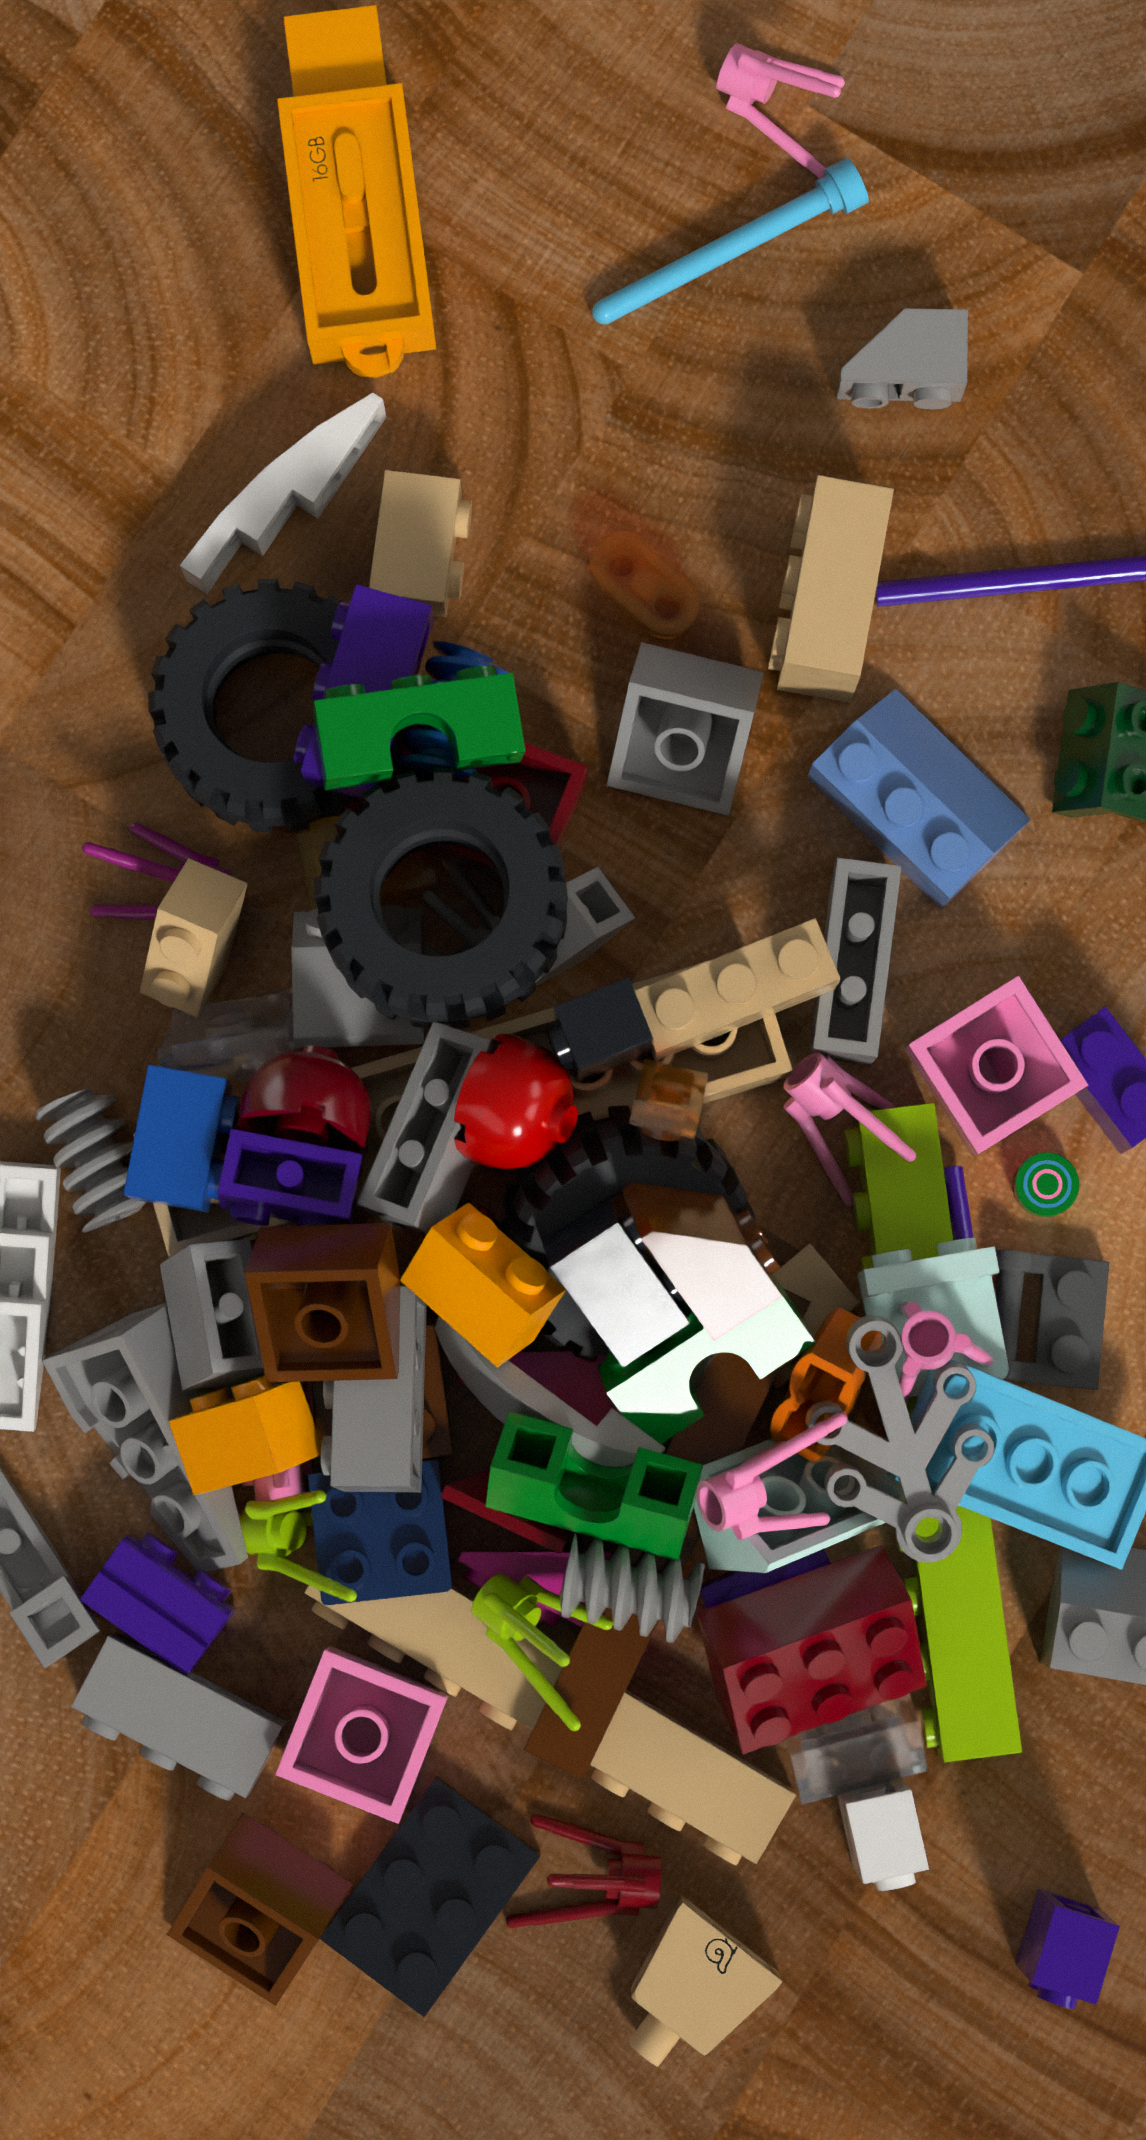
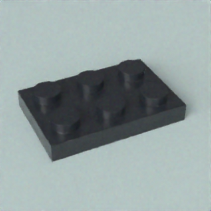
[320,1776,541,2017]

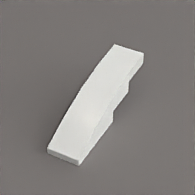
[180,393,387,594]
[0,1161,61,1432]

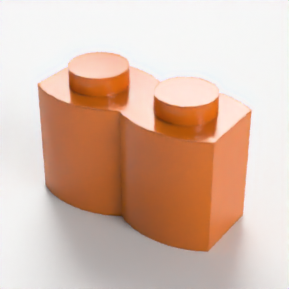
[770,1307,882,1462]

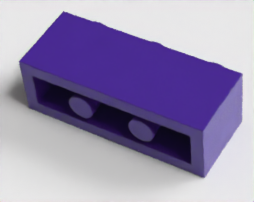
[294,584,434,799]

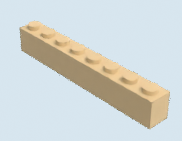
[305,1571,796,1866]

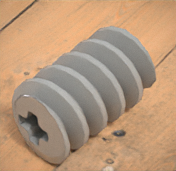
[34,1089,147,1233]
[559,1533,705,1643]

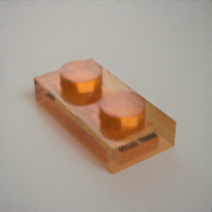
[629,1059,708,1141]

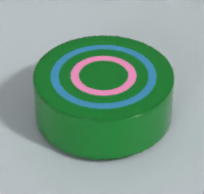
[1013,1152,1080,1217]

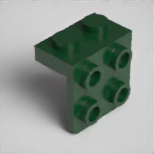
[1052,682,1146,823]

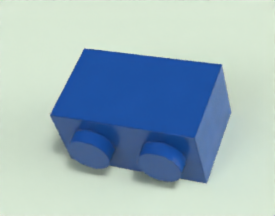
[123,1065,240,1213]

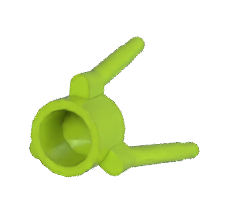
[239,1490,357,1602]
[471,1572,613,1731]

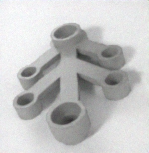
[806,1315,994,1563]

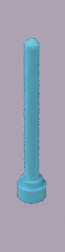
[592,157,869,324]

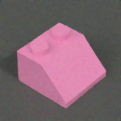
[905,976,1088,1157]

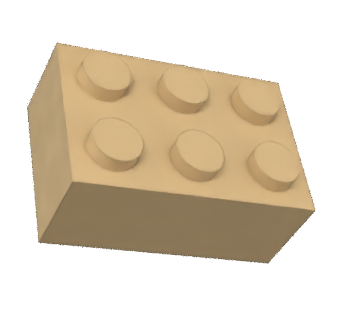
[768,475,894,703]

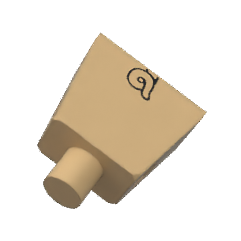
[627,1895,783,2067]

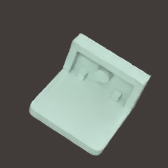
[857,1237,1009,1397]

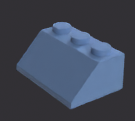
[807,689,1031,910]

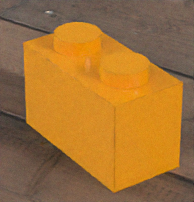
[400,1203,566,1368]
[168,1375,322,1495]

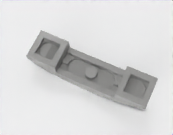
[435,1316,665,1467]
[0,1466,101,1668]

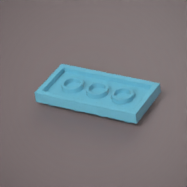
[887,1359,1146,1570]

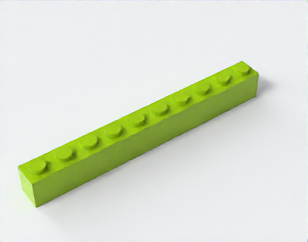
[844,1103,1022,1763]

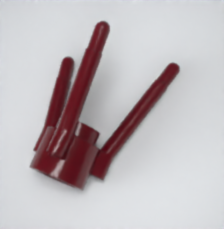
[506,1814,662,1928]

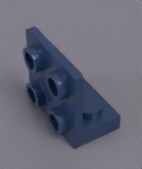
[308,1460,452,1605]

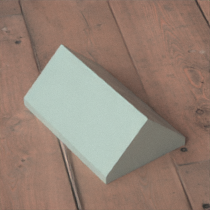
[694,1439,906,1573]

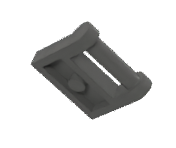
[995,1249,1110,1390]

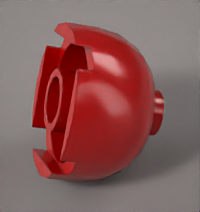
[454,1034,578,1169]

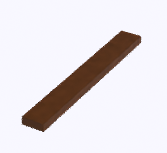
[524,1288,811,1779]

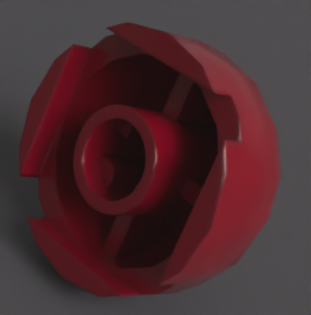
[237,1045,371,1154]

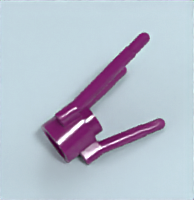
[82,823,232,920]

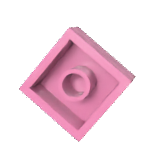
[275,1646,449,1824]

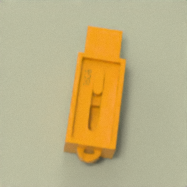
[277,5,436,378]

